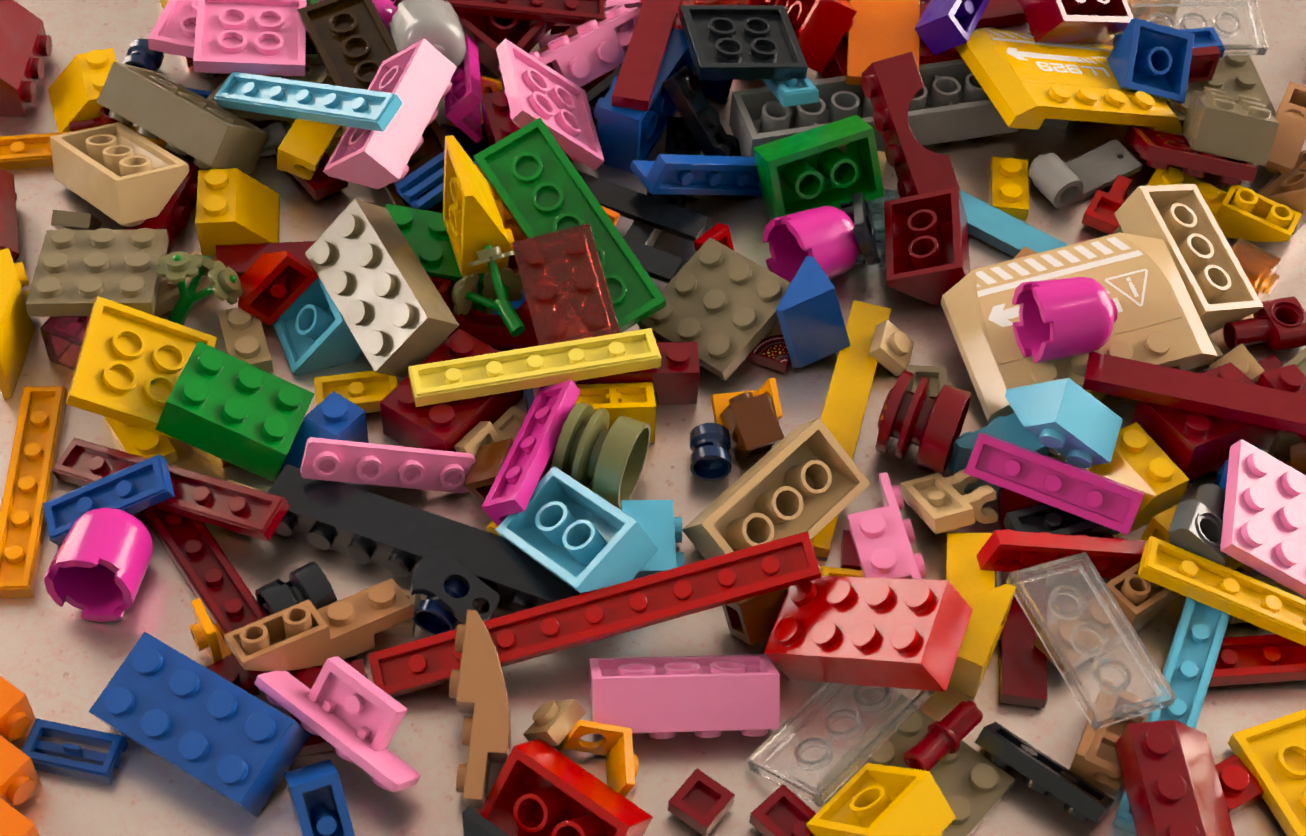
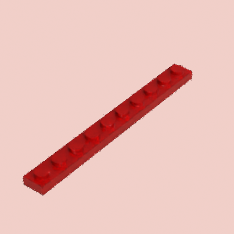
[368,531,821,698]

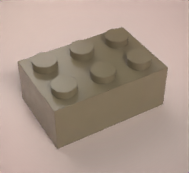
[1182,87,1279,166]

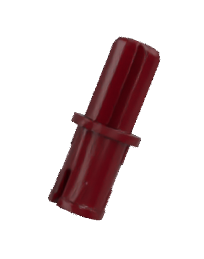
[903,700,983,771]

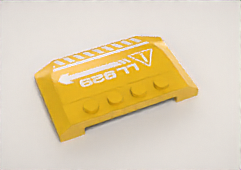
[955,28,1183,135]

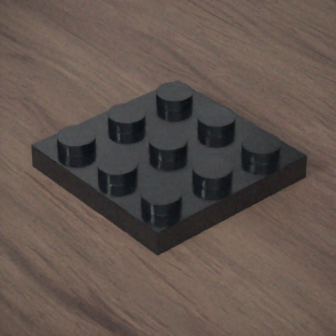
[679,5,808,81]

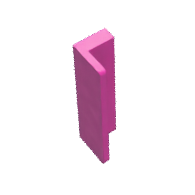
[444,34,483,143]
[482,380,581,527]
[964,432,1144,535]

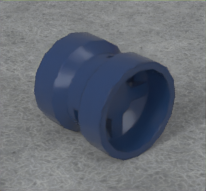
[122,38,164,72]
[690,423,731,481]
[413,580,468,635]

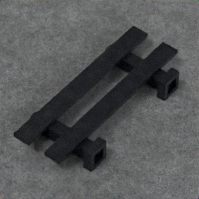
[438,123,709,283]

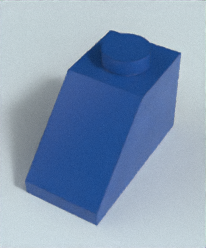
[280,391,369,471]
[284,759,355,836]

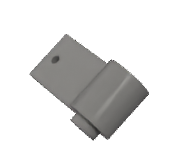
[1028,139,1142,209]

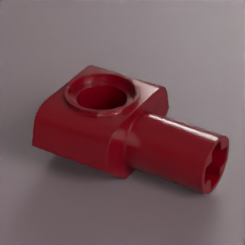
[1223,296,1306,350]

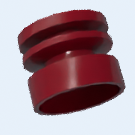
[876,370,972,474]

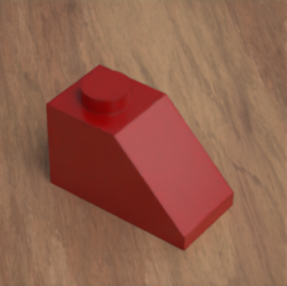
[238,251,319,326]

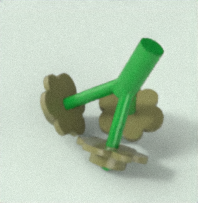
[451,245,527,337]
[156,251,243,325]

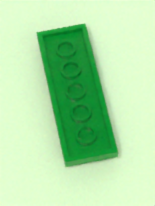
[473,117,666,337]

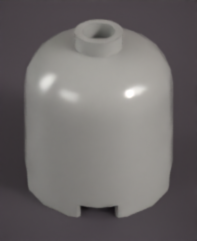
[389,0,466,72]

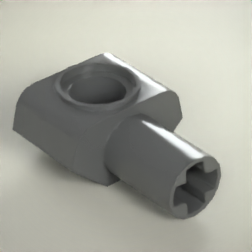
[1168,484,1227,566]

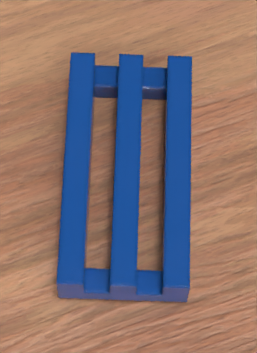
[395,150,475,210]
[21,718,129,785]

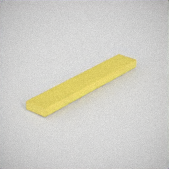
[408,328,661,407]

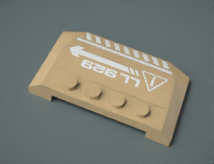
[941,232,1217,422]

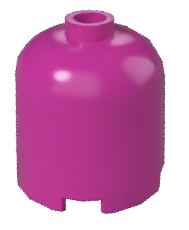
[763,206,859,283]
[1012,277,1117,363]
[44,507,153,622]

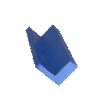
[630,154,763,196]

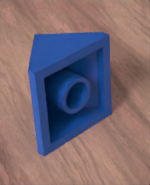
[1106,18,1195,104]
[776,256,850,368]

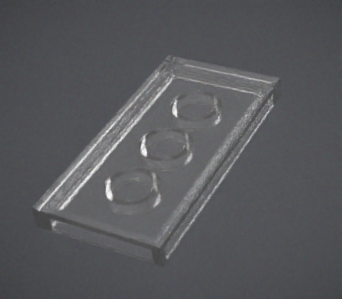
[1127,0,1268,55]
[1006,552,1177,730]
[747,682,936,807]

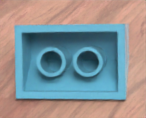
[495,466,658,593]

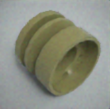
[551,402,651,508]

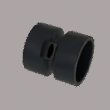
[255,562,337,616]

